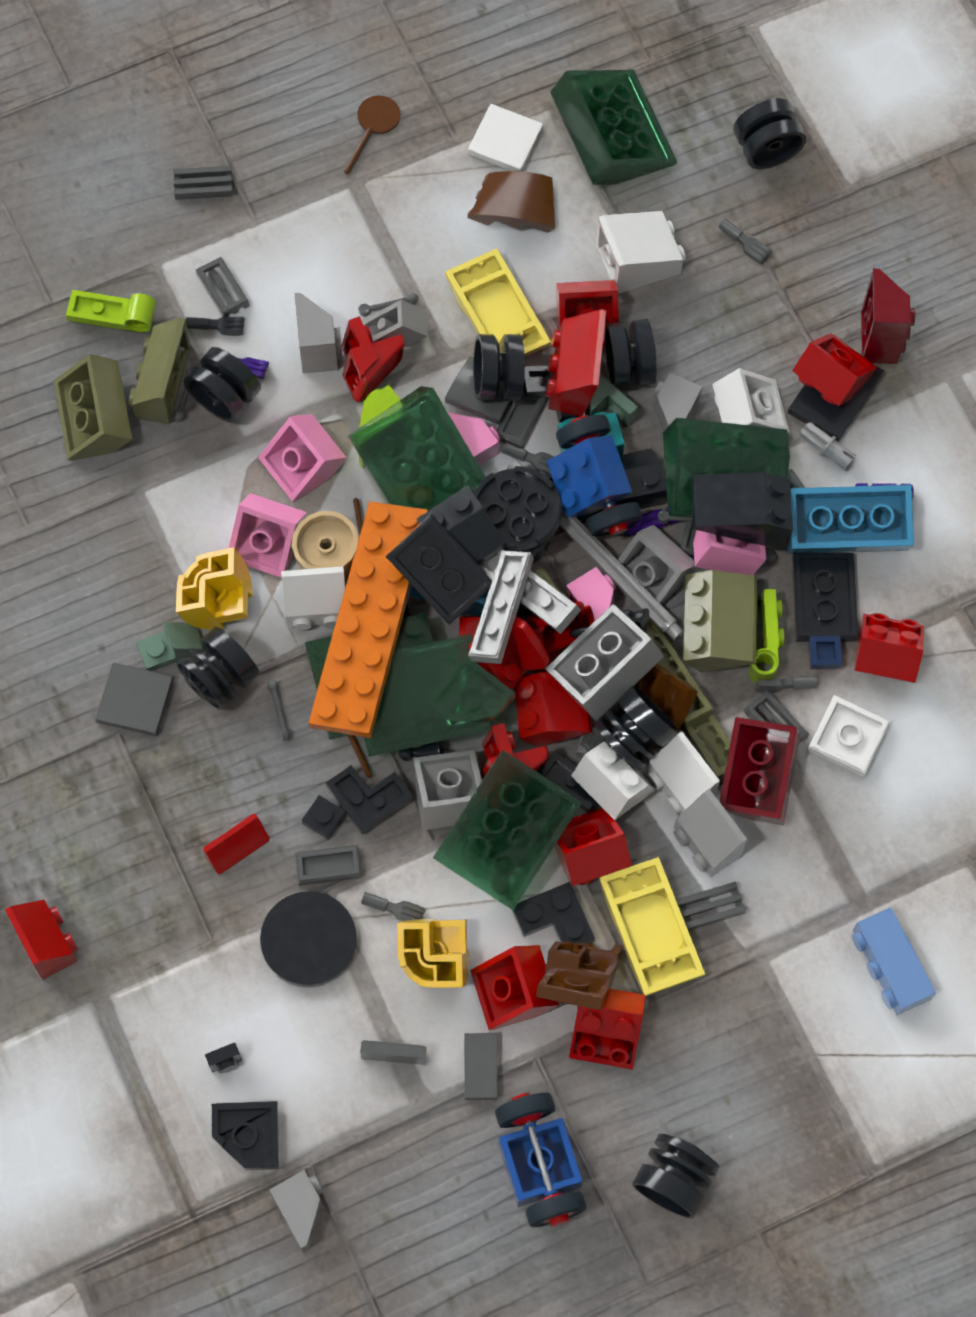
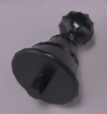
[398,737,449,761]

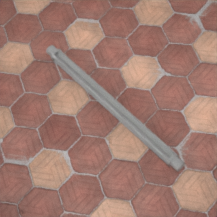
[507,459,684,641]

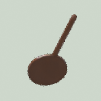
[344,95,400,174]

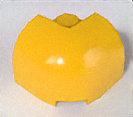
[176,547,253,630]
[397,919,469,988]

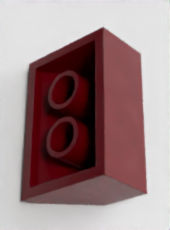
[861,268,916,364]
[720,717,800,826]

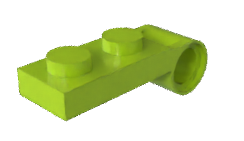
[66,290,157,332]
[748,589,784,683]

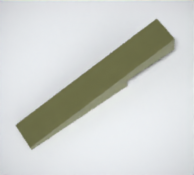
[646,618,731,787]

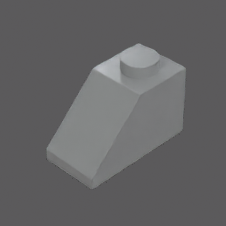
[362,300,428,347]
[653,372,702,448]
[269,1170,323,1253]

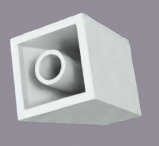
[595,211,686,294]

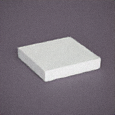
[468,104,543,171]
[807,695,891,777]

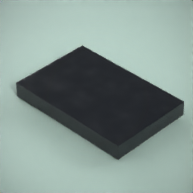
[787,365,884,442]
[386,514,493,625]
[792,553,858,642]

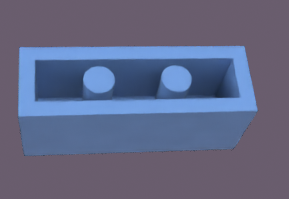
[852,907,936,1016]

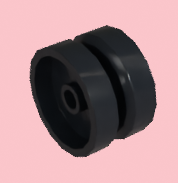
[733,98,806,170]
[605,319,657,388]
[473,334,525,400]
[183,347,261,423]

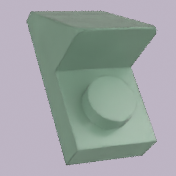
[589,374,638,427]
[136,622,204,671]

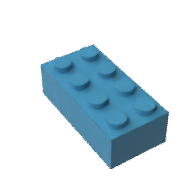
[787,485,914,554]

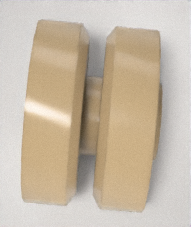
[292,511,359,585]

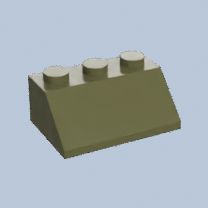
[129,318,191,425]
[53,354,132,461]
[683,570,757,673]

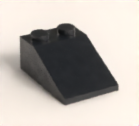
[691,472,793,549]

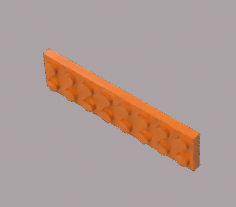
[308,501,428,738]

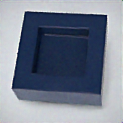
[808,636,842,669]

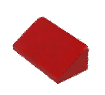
[203,813,269,875]

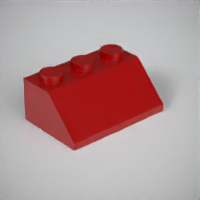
[545,309,606,416]

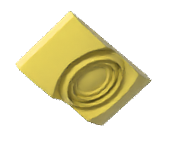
[445,248,551,357]
[599,857,705,996]

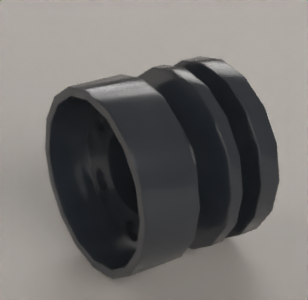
[176,627,259,710]
[594,686,679,770]
[632,1133,720,1219]

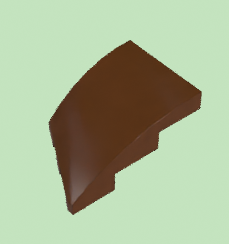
[467,171,555,233]
[618,664,698,731]
[536,941,623,1010]

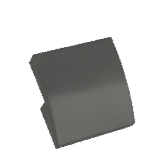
[445,356,512,425]

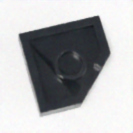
[211,1101,279,1170]

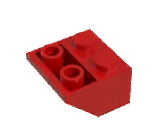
[854,613,924,683]
[569,988,646,1070]

